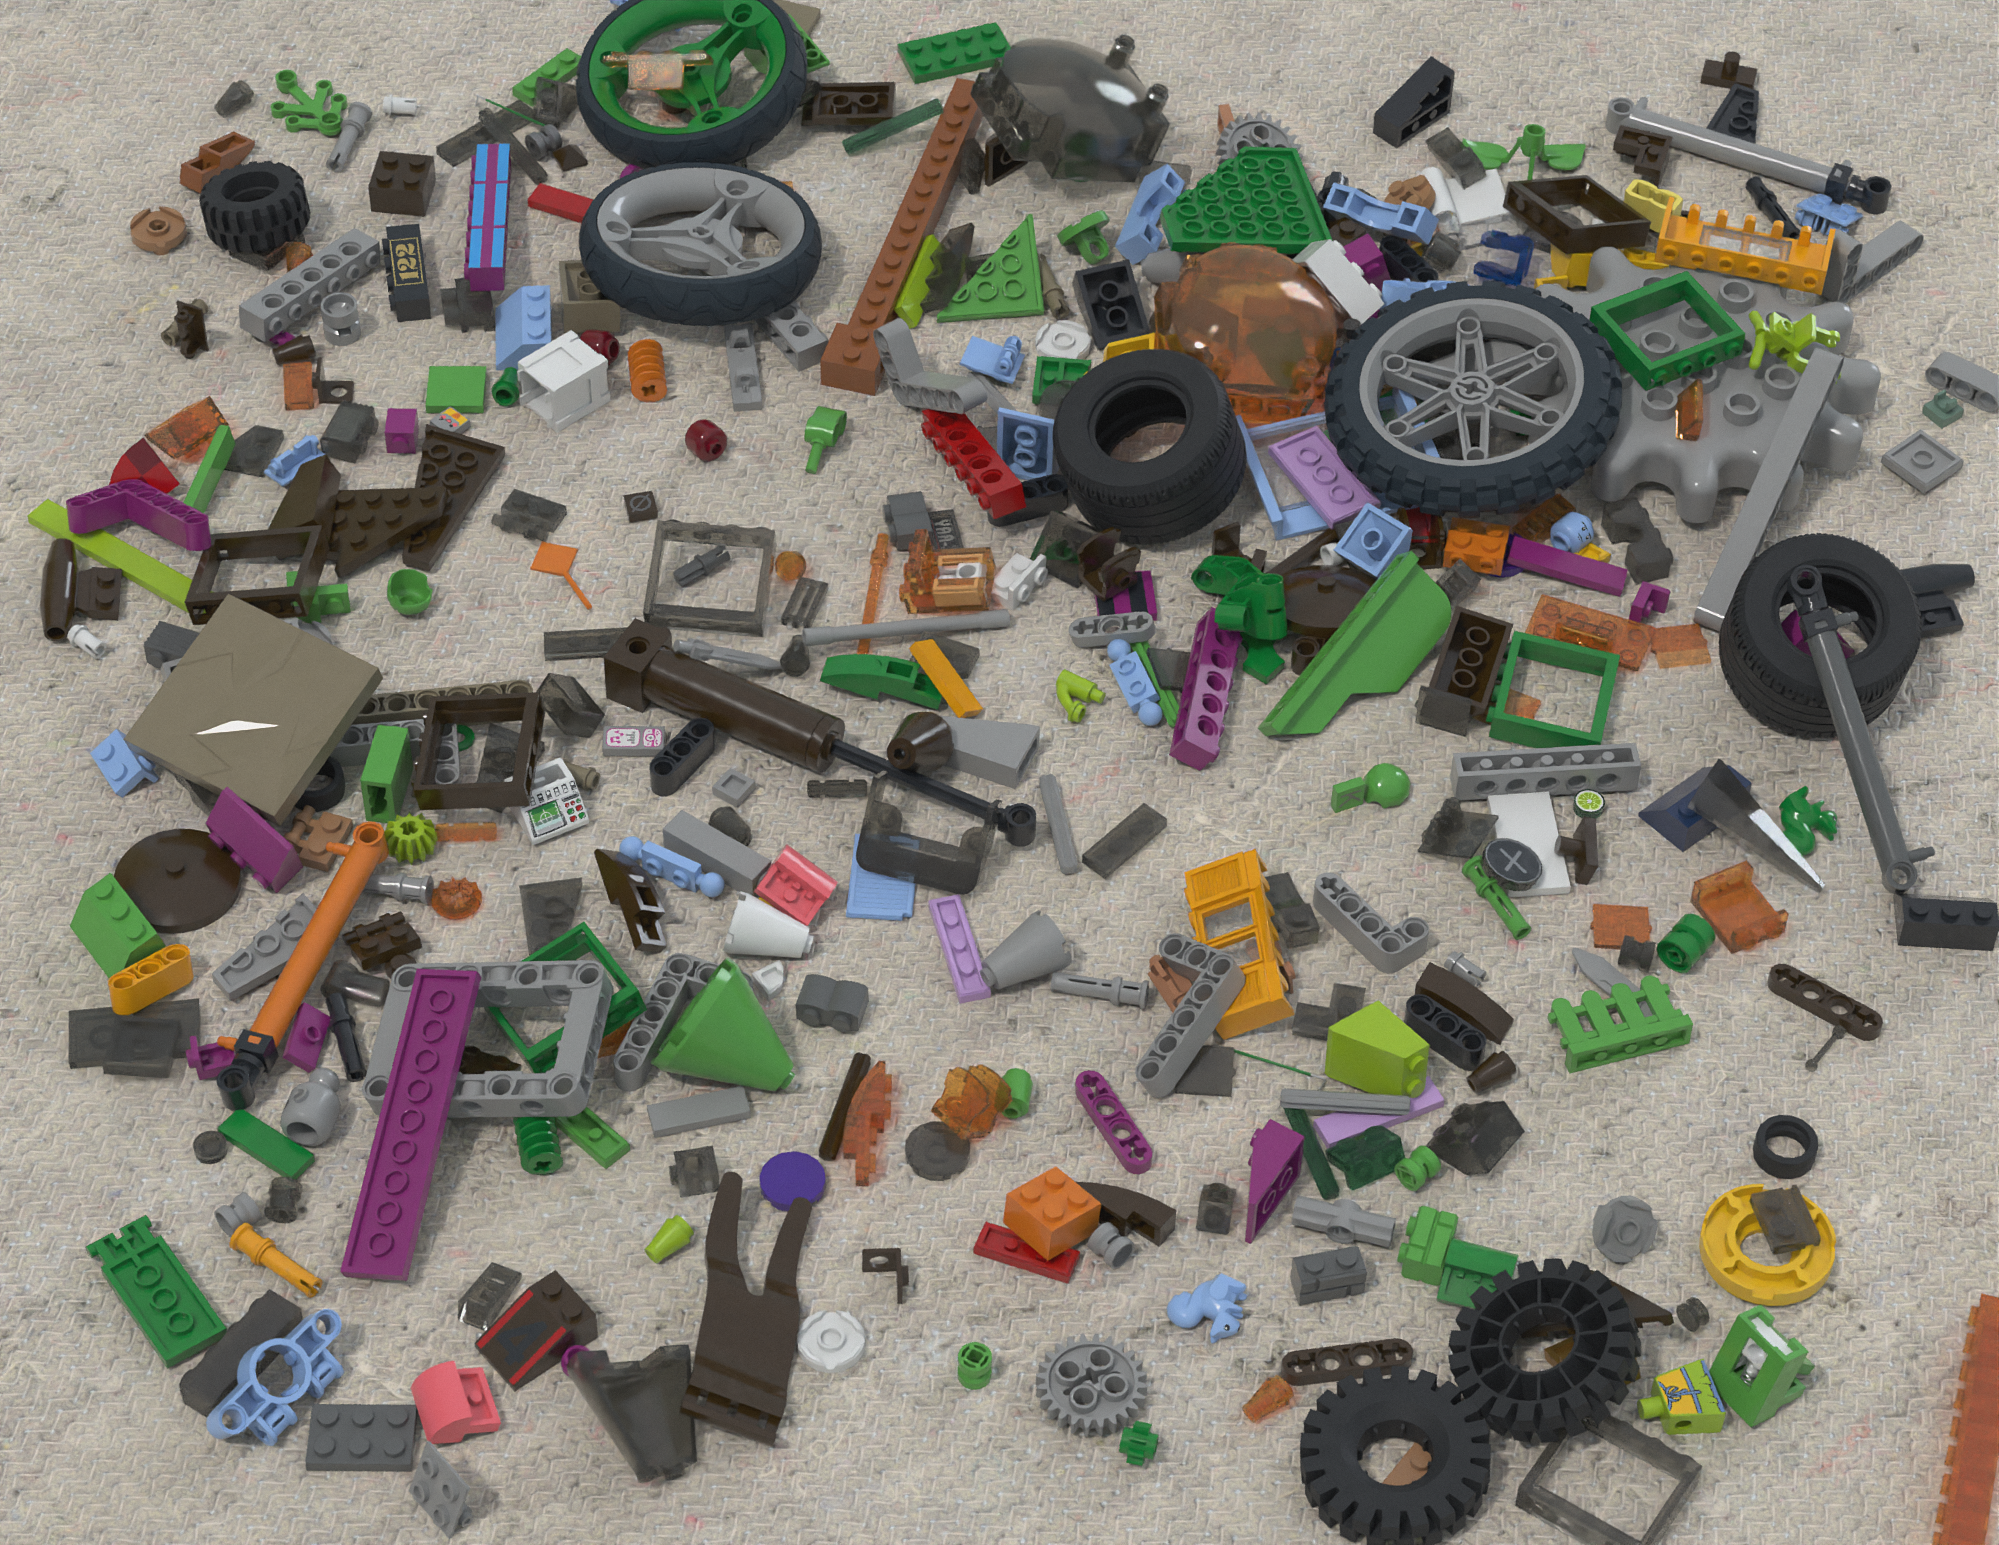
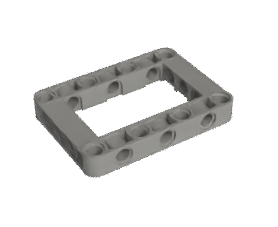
[362,960,614,1118]

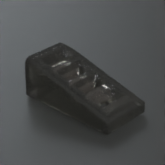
[458,1262,522,1331]

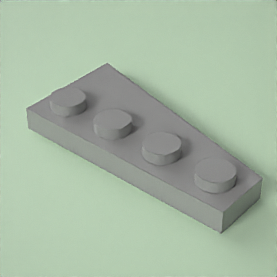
[212,893,339,1001]

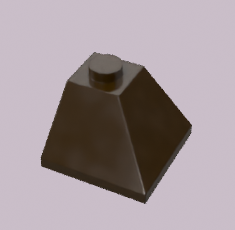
[985,119,1029,187]

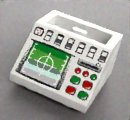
[504,757,589,845]

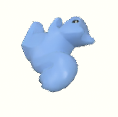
[1167,1273,1247,1343]

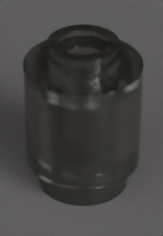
[708,806,752,846]

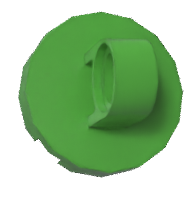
[1057,210,1110,264]

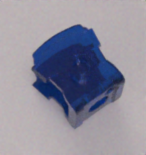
[1473,229,1535,286]

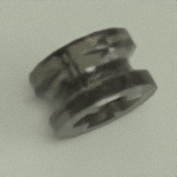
[1676,1297,1710,1332]

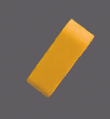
[108,944,194,1015]

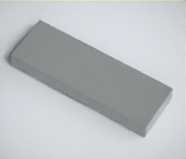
[647,1086,751,1138]

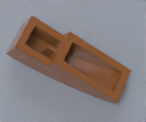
[179,132,255,194]

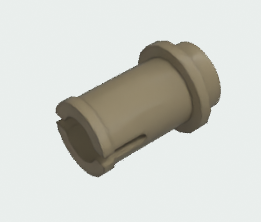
[564,761,600,791]

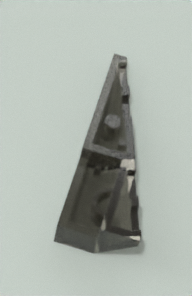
[1687,759,1825,893]

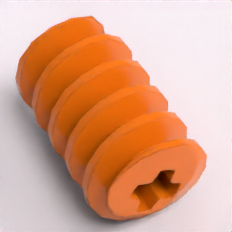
[627,339,667,402]

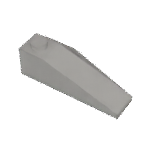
[1411,338,1525,404]

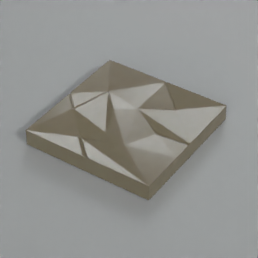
[123,594,383,826]

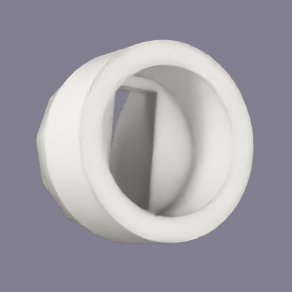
[1320,543,1344,566]

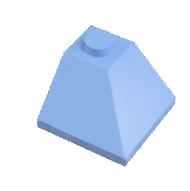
[1334,502,1413,580]

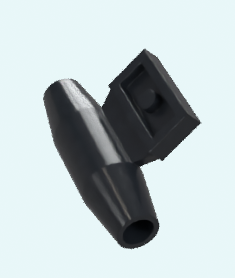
[1899,564,1975,638]

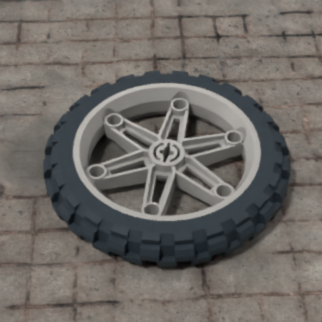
[1324,280,1622,518]

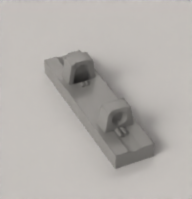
[724,323,762,412]

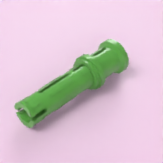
[1462,855,1531,940]

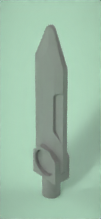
[673,638,787,670]
[1572,948,1652,1017]

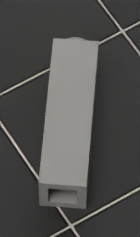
[663,810,771,897]

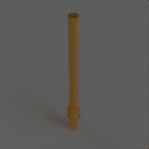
[856,533,889,654]

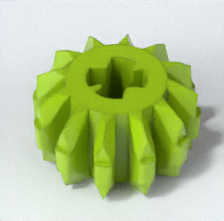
[384,811,438,865]

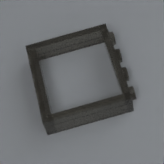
[643,519,777,638]
[1515,1415,1703,1545]

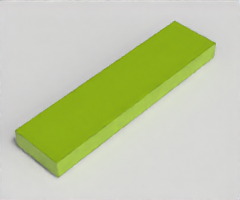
[894,234,948,329]

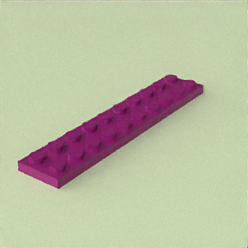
[340,969,481,1281]

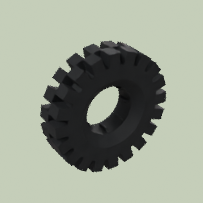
[1448,1258,1641,1443]
[1300,1366,1491,1545]

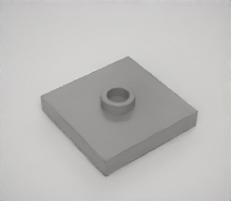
[1881,429,1964,493]

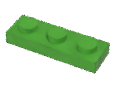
[512,48,581,107]

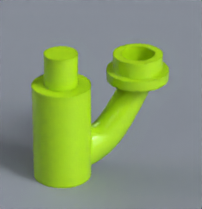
[1056,669,1106,723]

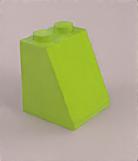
[1325,1000,1430,1098]

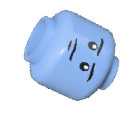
[1550,511,1594,553]

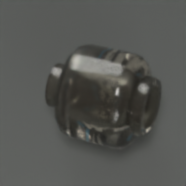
[1418,232,1461,273]

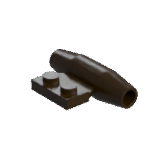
[40,538,122,642]

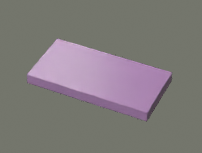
[1268,425,1381,530]

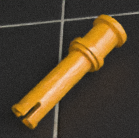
[229,1223,323,1298]

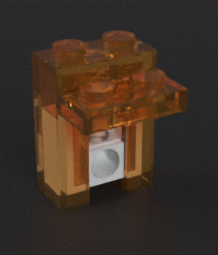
[899,529,996,614]

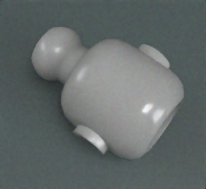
[280,1068,341,1147]

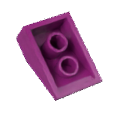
[1245,1119,1305,1244]

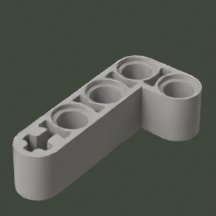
[1313,873,1429,974]

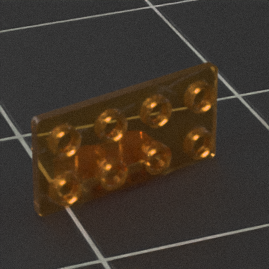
[1525,595,1655,671]

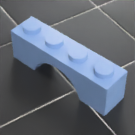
[1115,164,1185,265]
[1323,183,1439,245]

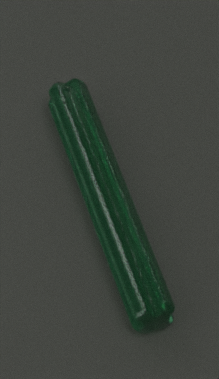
[842,99,944,155]
[1283,1108,1340,1201]

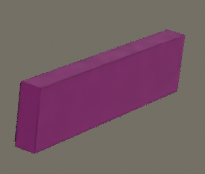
[1507,536,1628,597]

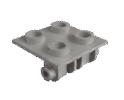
[409,1441,473,1539]

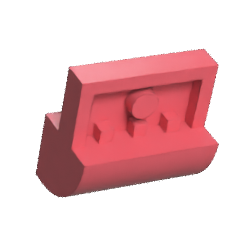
[753,844,838,926]
[410,1361,501,1444]

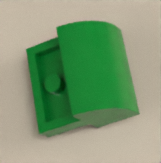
[1436,1238,1519,1310]

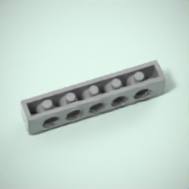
[239,228,380,342]
[1450,743,1641,801]

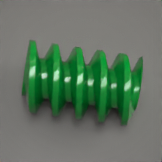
[513,1117,563,1175]

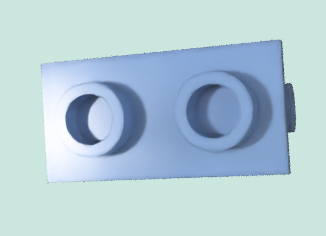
[264,435,325,487]

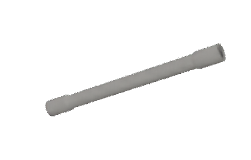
[802,609,1010,646]

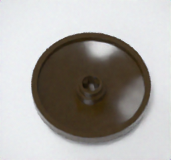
[1280,565,1376,638]
[114,829,242,934]

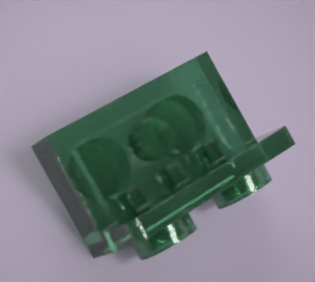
[1325,1125,1405,1190]

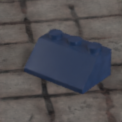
[1638,765,1752,852]

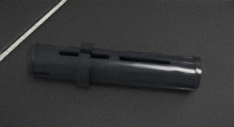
[1745,176,1800,239]
[325,993,367,1082]

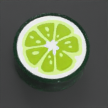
[1573,789,1605,819]

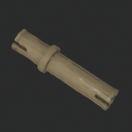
[1037,253,1069,319]

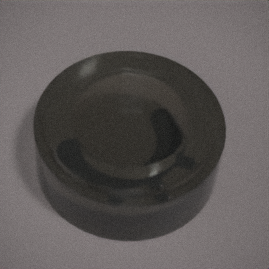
[193,1131,228,1164]

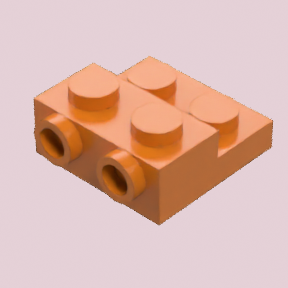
[1443,517,1510,576]

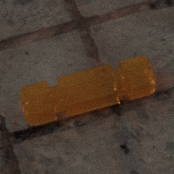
[435,822,497,842]

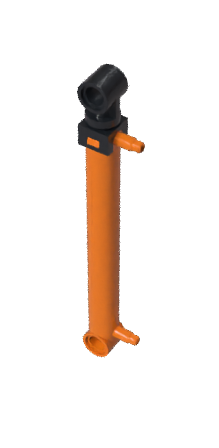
[216,821,389,1111]

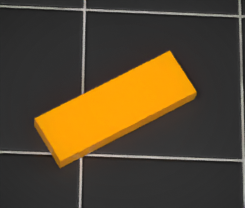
[909,639,983,718]

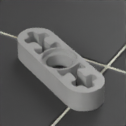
[1069,612,1156,647]

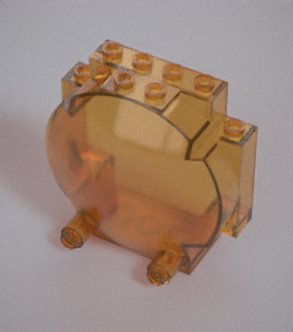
[1154,242,1337,424]

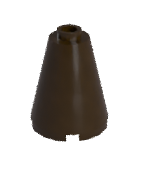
[887,711,954,772]

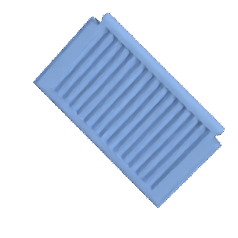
[846,834,920,921]

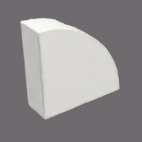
[752,960,784,1001]

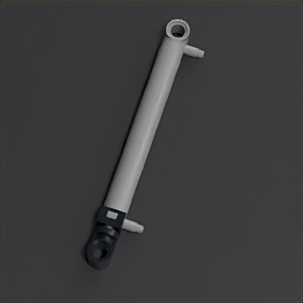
[1605,97,1892,215]

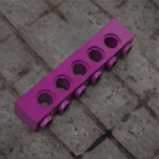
[1169,607,1242,771]

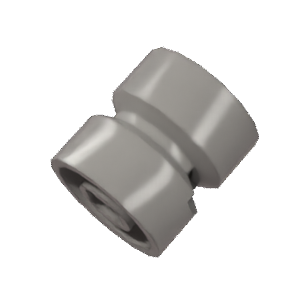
[321,292,361,346]

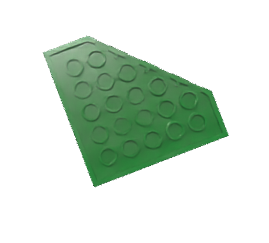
[1160,147,1333,254]

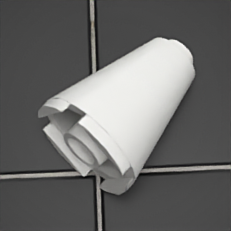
[723,891,814,958]

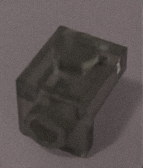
[1196,1183,1237,1235]

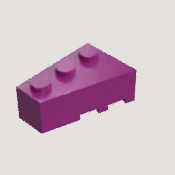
[1296,233,1391,309]

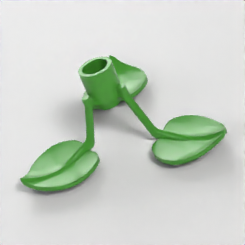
[1462,124,1586,180]

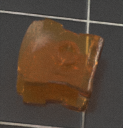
[931,1064,1013,1140]

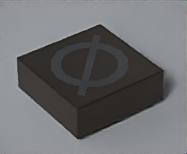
[623,491,658,523]

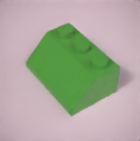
[70,873,167,978]

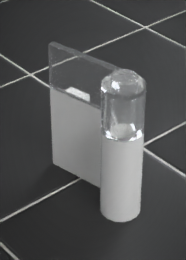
[1418,167,1520,253]

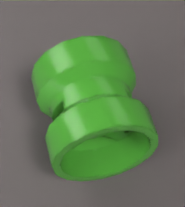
[1394,1145,1441,1191]
[957,1342,992,1390]

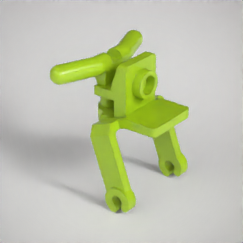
[1749,310,1841,385]

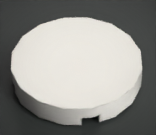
[1035,320,1091,360]
[797,1310,865,1373]

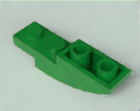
[820,654,942,710]

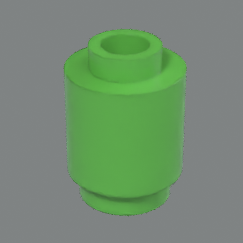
[996,1068,1033,1119]

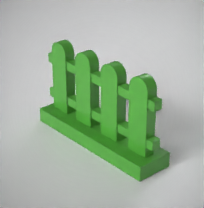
[1547,976,1693,1074]

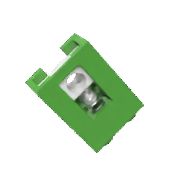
[1709,1304,1809,1427]

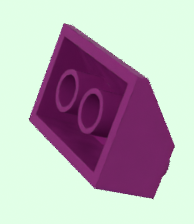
[205,787,303,893]

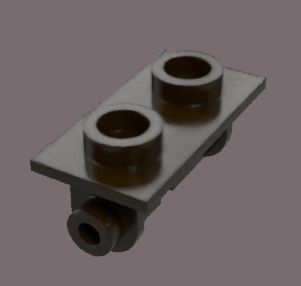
[175,300,209,359]

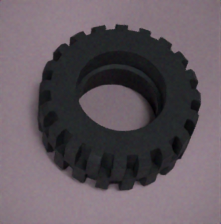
[199,161,311,253]

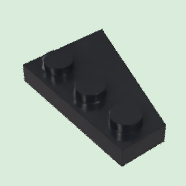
[1706,83,1759,144]

